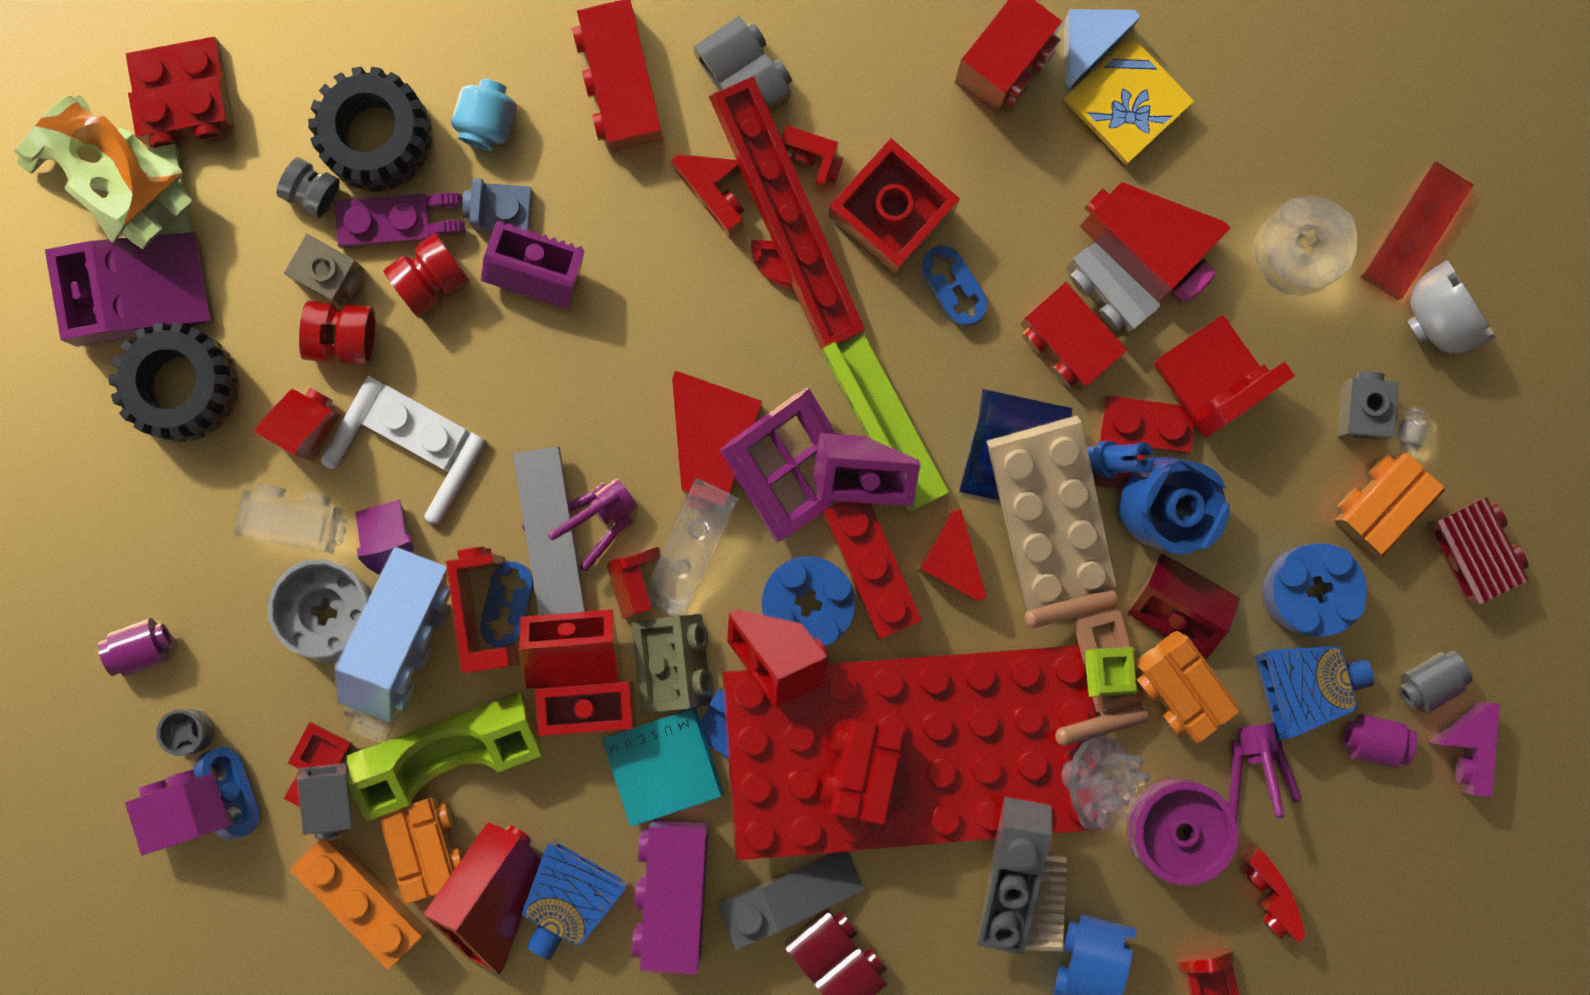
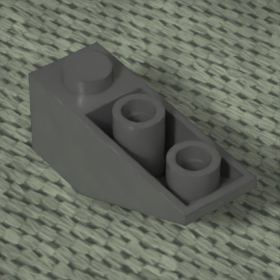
[977,797,1052,954]

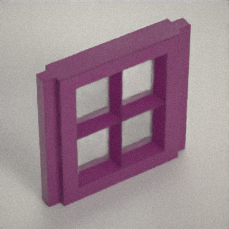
[719,388,837,542]

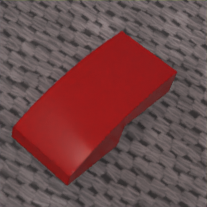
[1239,844,1306,943]

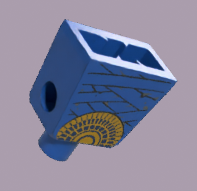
[1255,646,1374,741]
[522,839,629,960]

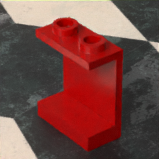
[446,546,520,673]

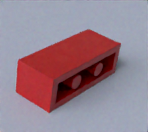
[572,0,664,152]
[823,502,922,640]

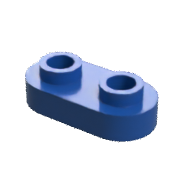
[193,747,259,840]

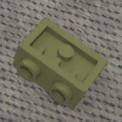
[632,614,713,713]

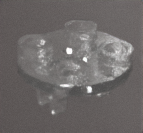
[1062,737,1151,830]

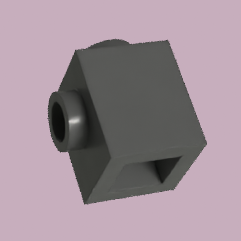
[1337,371,1399,441]
[297,763,352,839]

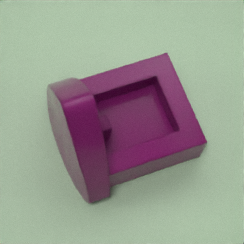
[355,499,413,575]

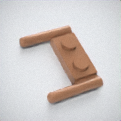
[1024,589,1149,746]

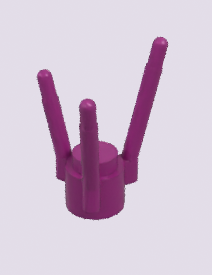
[522,478,638,571]
[1229,723,1301,821]

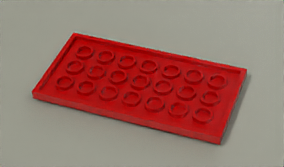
[722,645,1104,861]

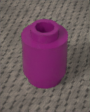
[98,618,173,676]
[1343,714,1417,768]

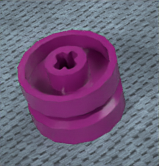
[1126,778,1238,886]

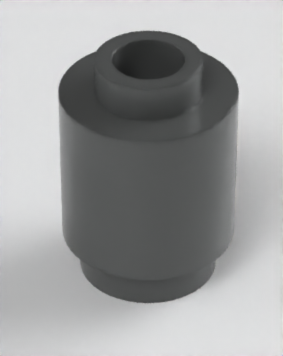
[1399,650,1473,714]

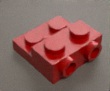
[125,36,234,148]

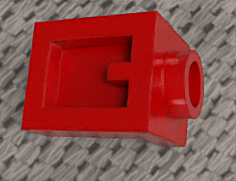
[781,125,844,192]

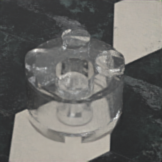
[1254,196,1357,296]

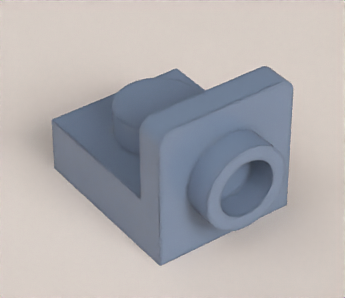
[463,178,533,232]

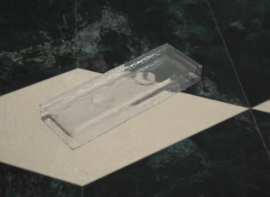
[646,478,739,616]

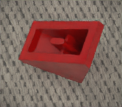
[918,509,987,601]

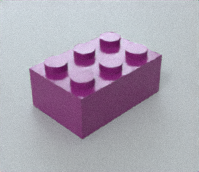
[632,819,709,974]

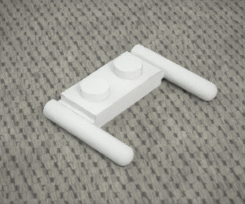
[321,375,487,526]

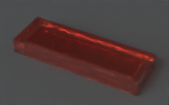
[1360,161,1474,301]

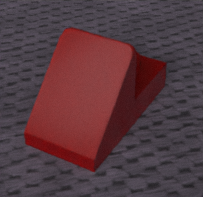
[671,154,744,239]

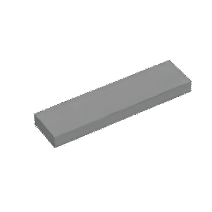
[513,447,586,615]

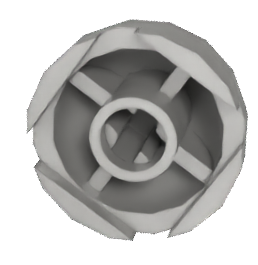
[1407,260,1496,354]

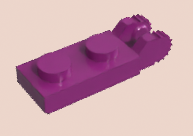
[334,193,465,249]

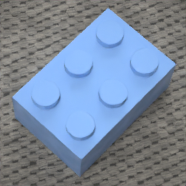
[335,547,451,723]

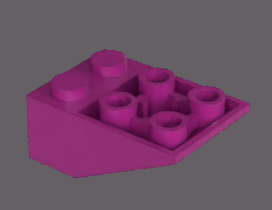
[45,232,212,347]

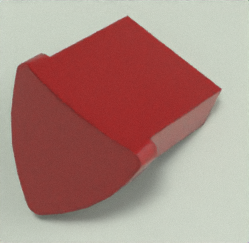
[606,547,662,619]
[1178,949,1239,995]

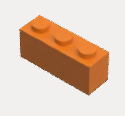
[289,837,430,970]

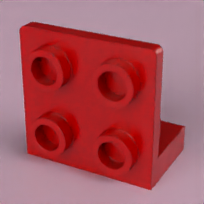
[1154,316,1295,438]

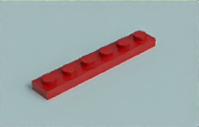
[708,76,865,350]

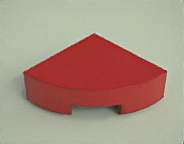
[751,239,793,290]

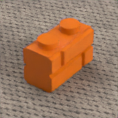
[1334,452,1446,558]
[1135,631,1240,743]
[379,796,464,904]

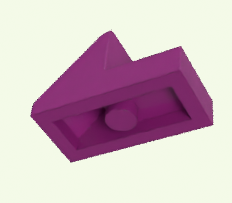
[1429,702,1500,797]

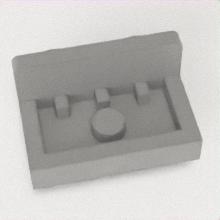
[1067,242,1160,336]

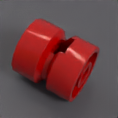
[383,232,470,318]
[299,301,376,366]

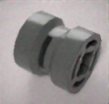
[276,157,340,219]
[156,709,214,756]

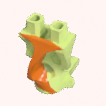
[14,94,192,250]

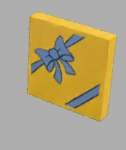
[1064,36,1194,165]

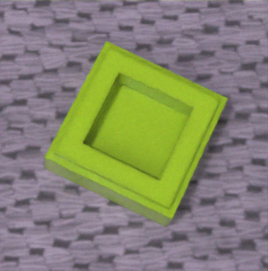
[1085,647,1138,697]

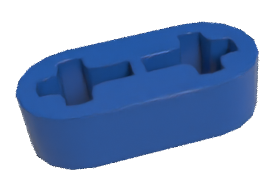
[921,245,987,327]
[480,561,534,647]

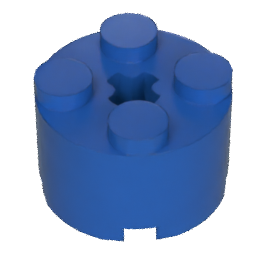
[1118,457,1230,555]
[1262,543,1367,637]
[762,556,855,647]
[1053,914,1136,995]

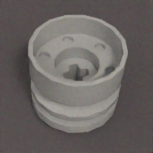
[268,559,372,663]

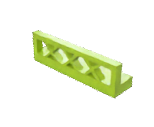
[822,332,949,515]

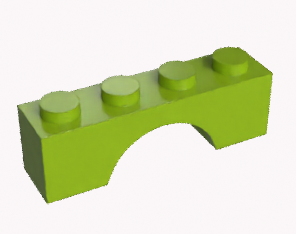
[347,691,542,822]

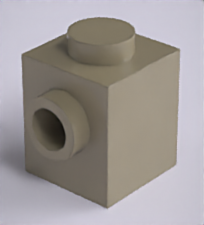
[284,233,363,306]

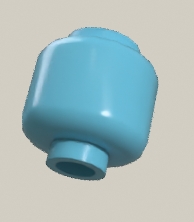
[451,79,517,150]

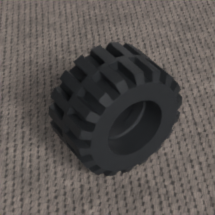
[308,66,432,191]
[109,322,238,442]

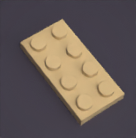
[987,416,1116,611]

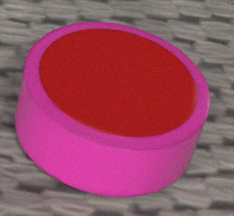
[1172,259,1216,303]

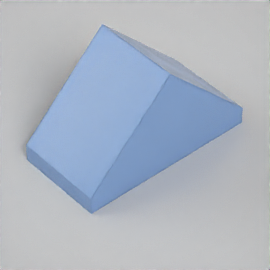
[1064,9,1141,90]

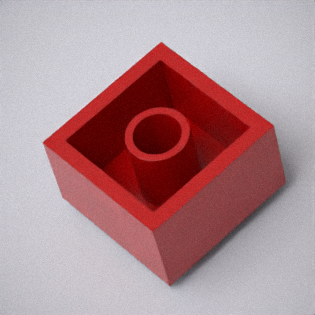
[955,0,1062,114]
[828,138,960,276]

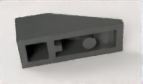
[718,851,864,950]

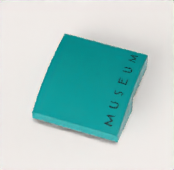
[602,708,725,827]

